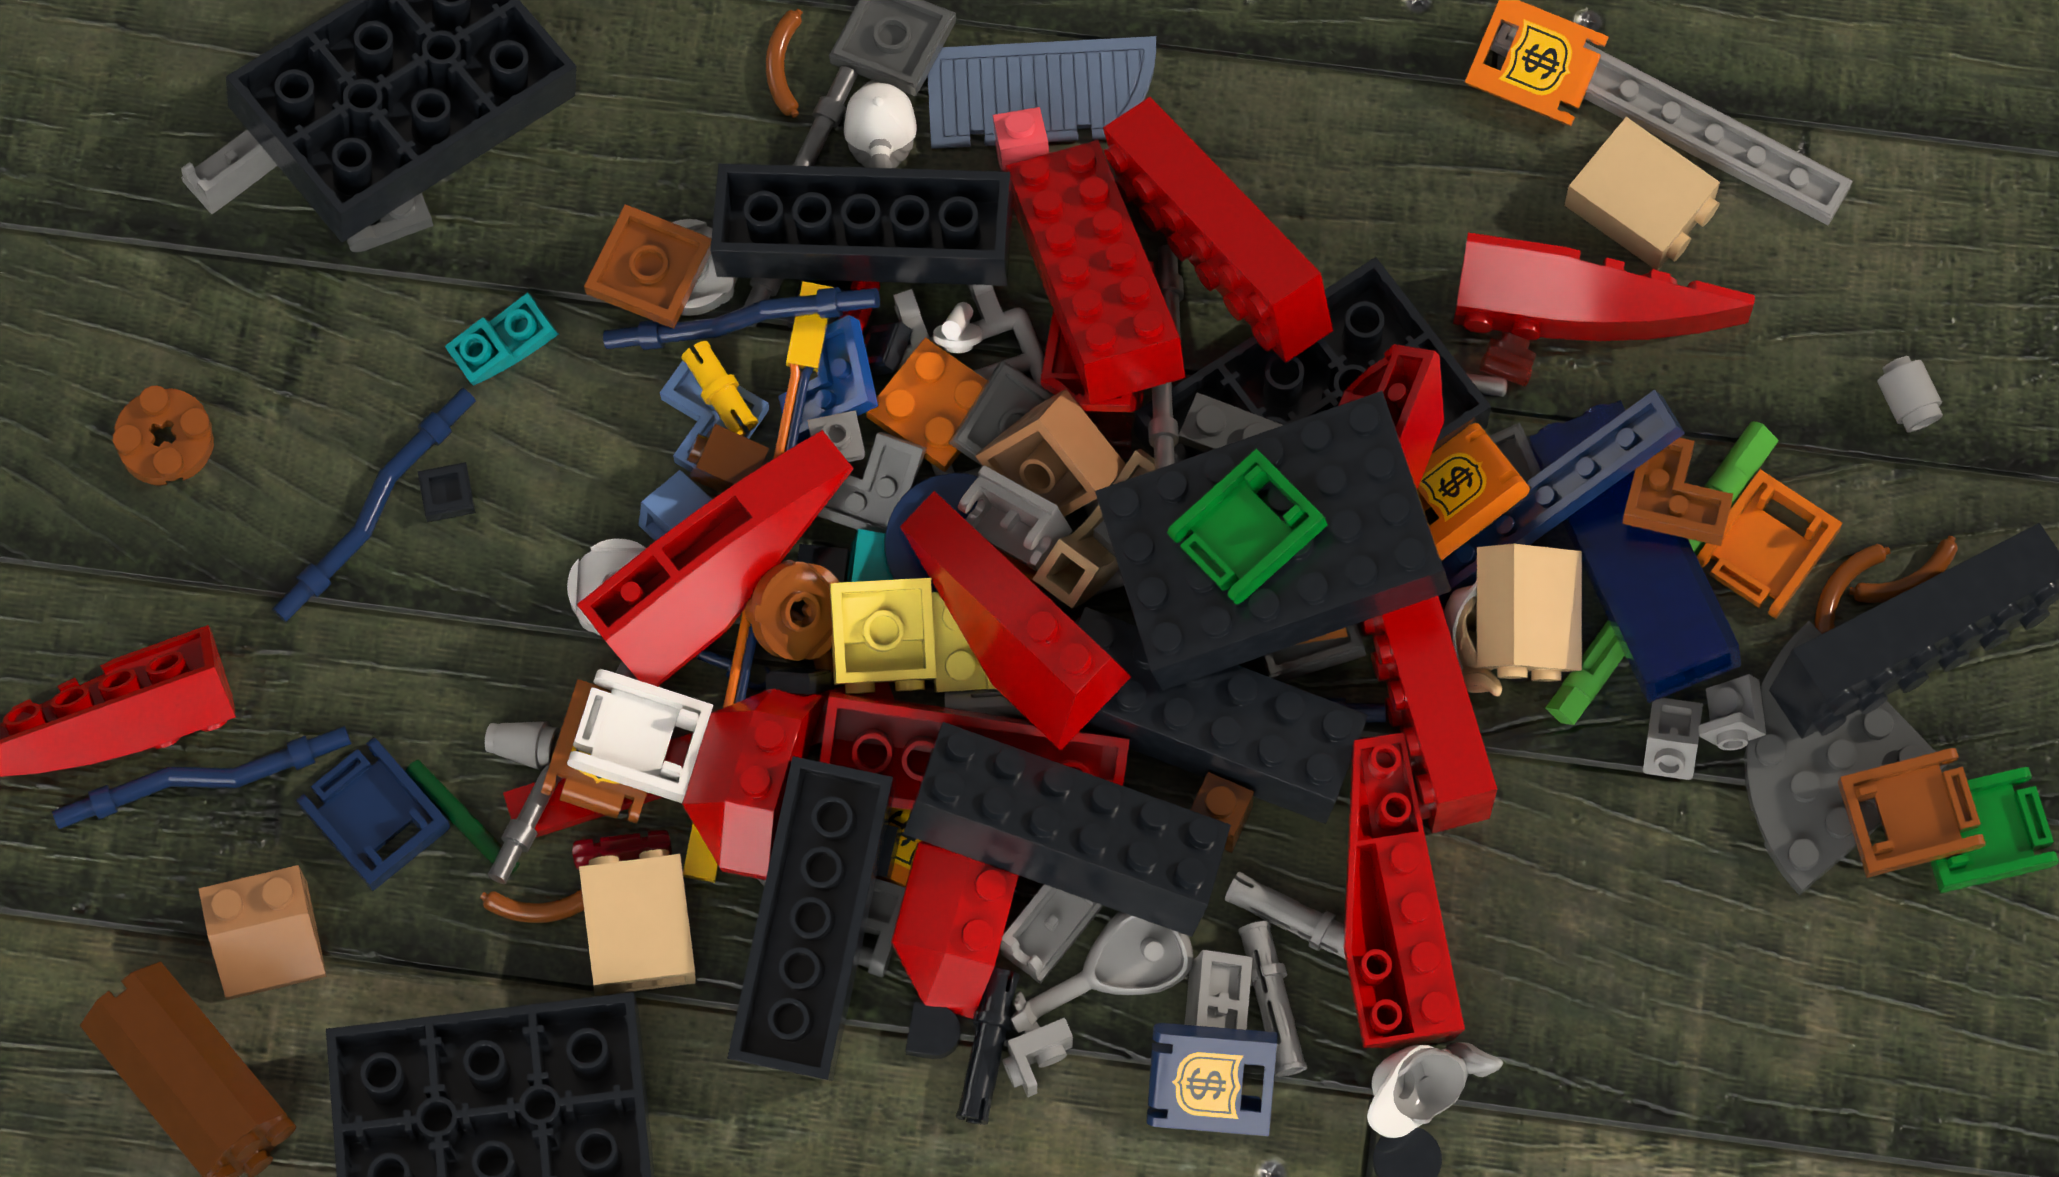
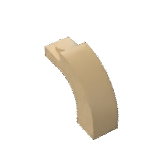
[1032,449,1155,608]

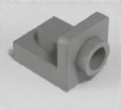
[808,410,865,462]
[1698,674,1766,750]
[1643,698,1703,780]
[1003,1018,1073,1097]

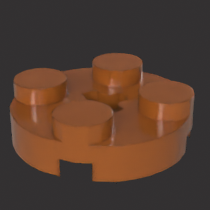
[113,385,214,486]
[745,560,839,661]

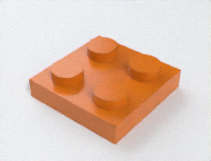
[866,337,987,472]

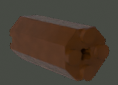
[80,961,296,1177]

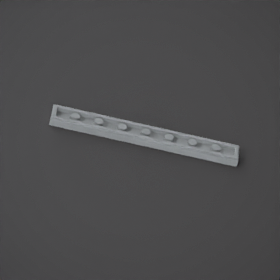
[1491,23,1853,226]

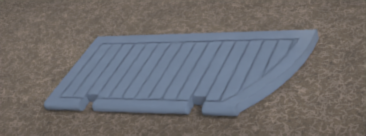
[928,36,1156,149]

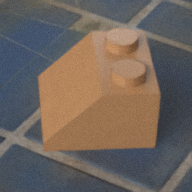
[975,389,1126,517]
[199,865,327,1000]

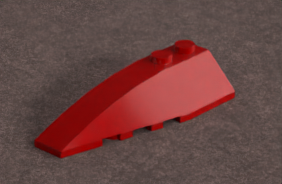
[1453,232,1755,341]
[900,491,1131,750]
[0,625,236,777]
[820,691,1130,810]

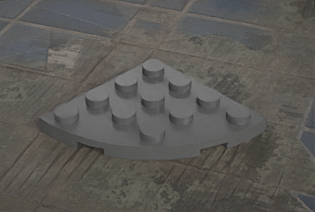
[1744,621,1948,896]

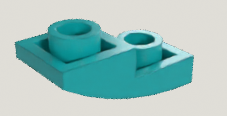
[445,292,559,386]

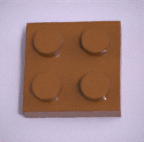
[584,204,712,329]

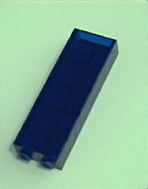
[1529,400,1741,703]

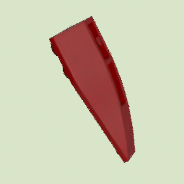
[577,430,854,687]
[1343,732,1465,1049]

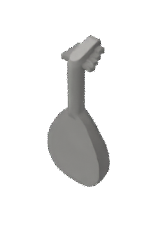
[1011,911,1193,1033]

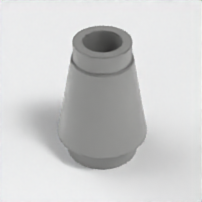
[485,721,561,771]

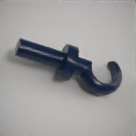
[697,649,771,691]

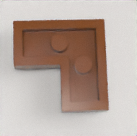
[1623,437,1733,546]

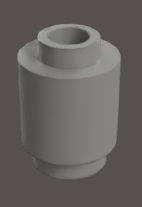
[1877,356,1943,432]

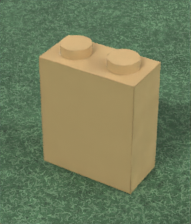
[1564,117,1720,270]
[1477,544,1582,682]
[579,849,696,996]

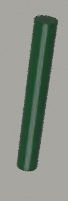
[405,759,520,875]

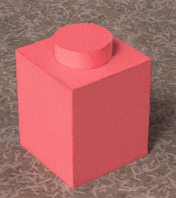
[993,107,1049,172]

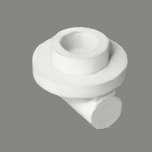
[933,302,982,353]

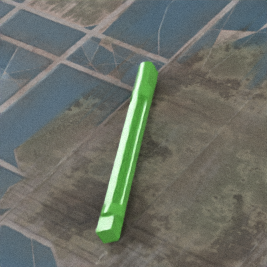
[1545,421,1779,725]

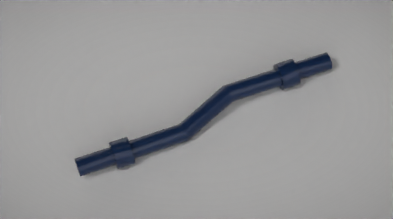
[603,287,880,350]
[272,388,476,622]
[52,726,352,829]

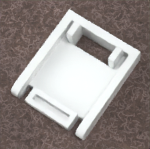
[567,669,713,803]

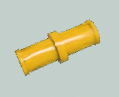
[681,341,759,436]

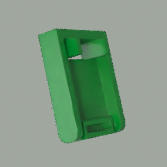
[1167,448,1328,605]
[1930,767,2059,894]

